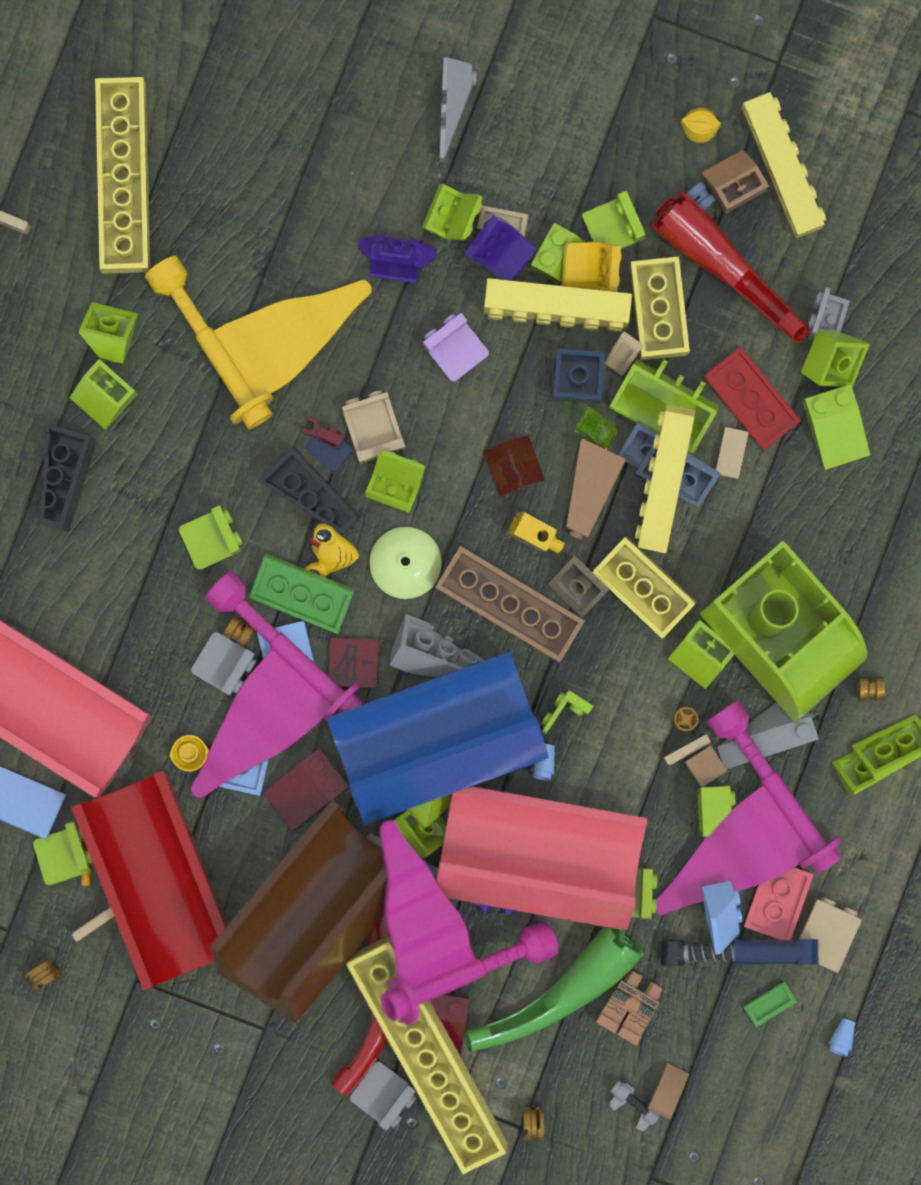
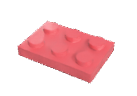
[743,868,814,940]

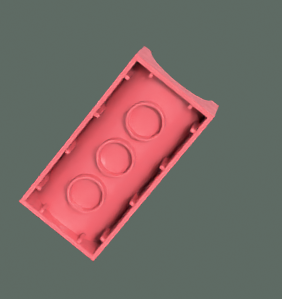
[0,620,153,798]
[437,786,647,931]

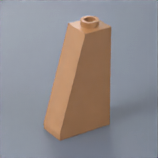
[566,438,626,540]

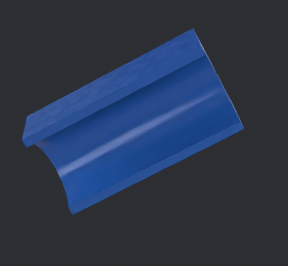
[326,652,549,825]

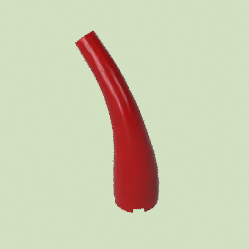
[649,190,809,343]
[331,914,389,1097]

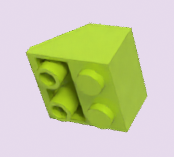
[70,359,138,430]
[668,620,734,689]

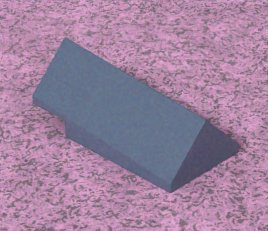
[618,422,721,508]

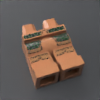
[595,970,662,1046]

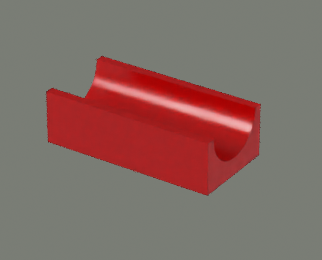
[71,771,228,990]

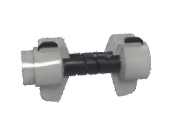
[609,1080,660,1131]

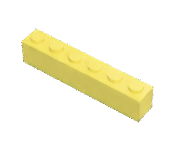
[742,92,826,239]
[635,404,696,553]

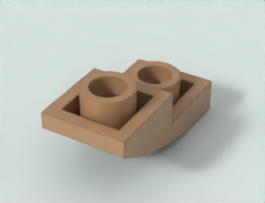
[648,1063,689,1120]

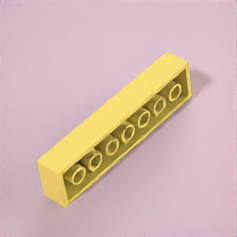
[95,77,150,274]

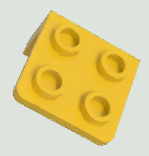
[562,241,622,292]

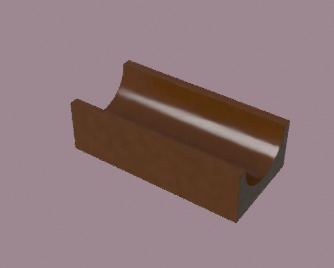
[210,801,387,1024]

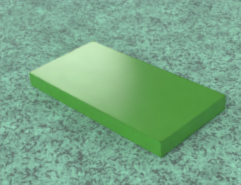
[249,553,355,634]

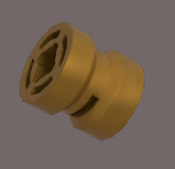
[223,616,255,648]
[858,677,885,701]
[673,707,698,732]

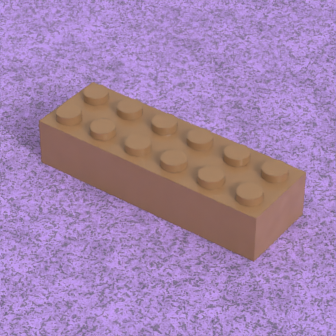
[435,546,585,663]

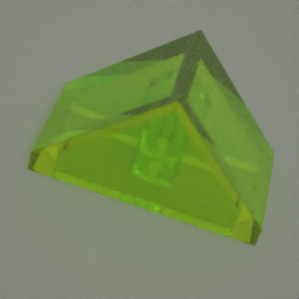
[575,407,619,450]

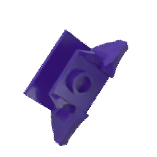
[358,234,436,283]

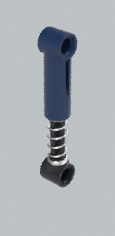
[660,939,819,966]

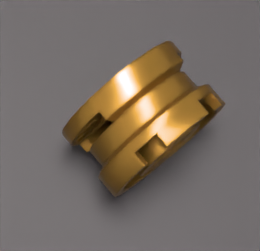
[23,958,62,992]
[523,1107,544,1142]

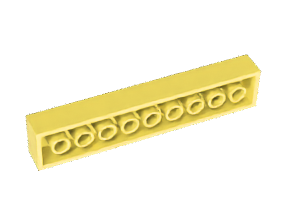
[346,935,508,1174]

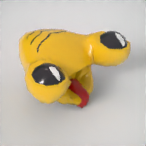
[304,523,359,577]

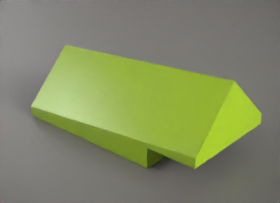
[832,714,921,796]

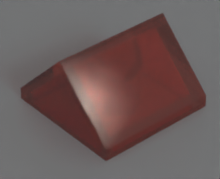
[484,436,545,497]

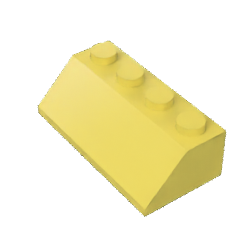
[592,536,697,639]

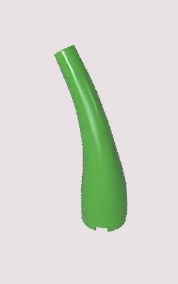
[464,927,644,1052]

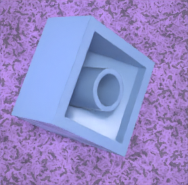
[702,881,743,955]

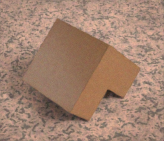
[684,745,727,788]

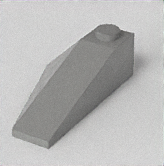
[440,58,477,162]
[389,614,485,677]
[717,702,818,769]

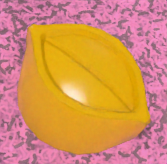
[681,107,721,143]
[169,735,210,772]

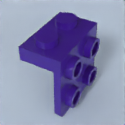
[465,215,536,281]

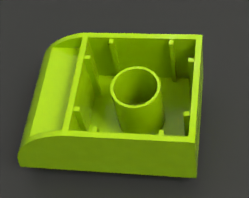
[699,541,867,724]

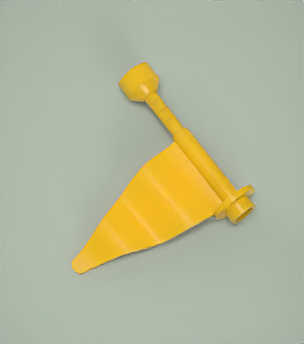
[145,256,372,430]

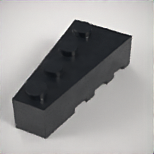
[39,423,97,532]
[258,448,362,534]

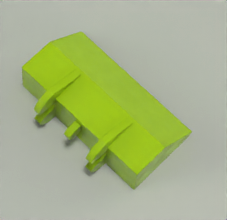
[609,359,720,455]

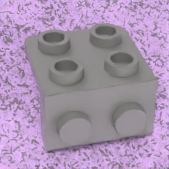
[807,287,850,341]
[191,632,257,696]
[350,1061,417,1131]

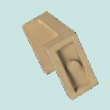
[342,390,405,464]
[799,897,862,973]

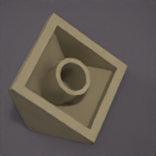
[548,556,609,618]

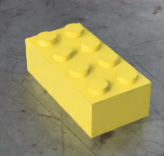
[629,257,690,361]

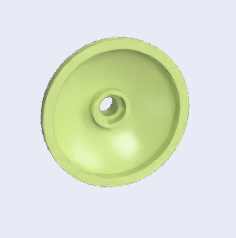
[370,527,442,599]

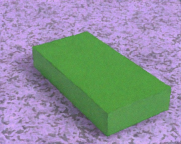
[743,981,797,1027]

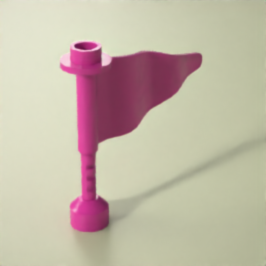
[191,571,364,798]
[656,699,842,915]
[380,821,558,1026]

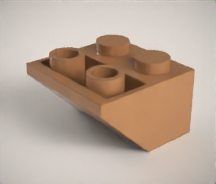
[701,150,769,214]

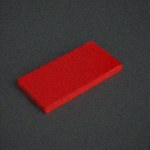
[703,346,801,451]

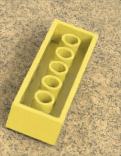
[484,278,632,333]

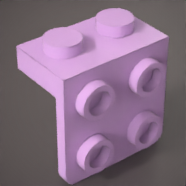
[423,313,489,382]

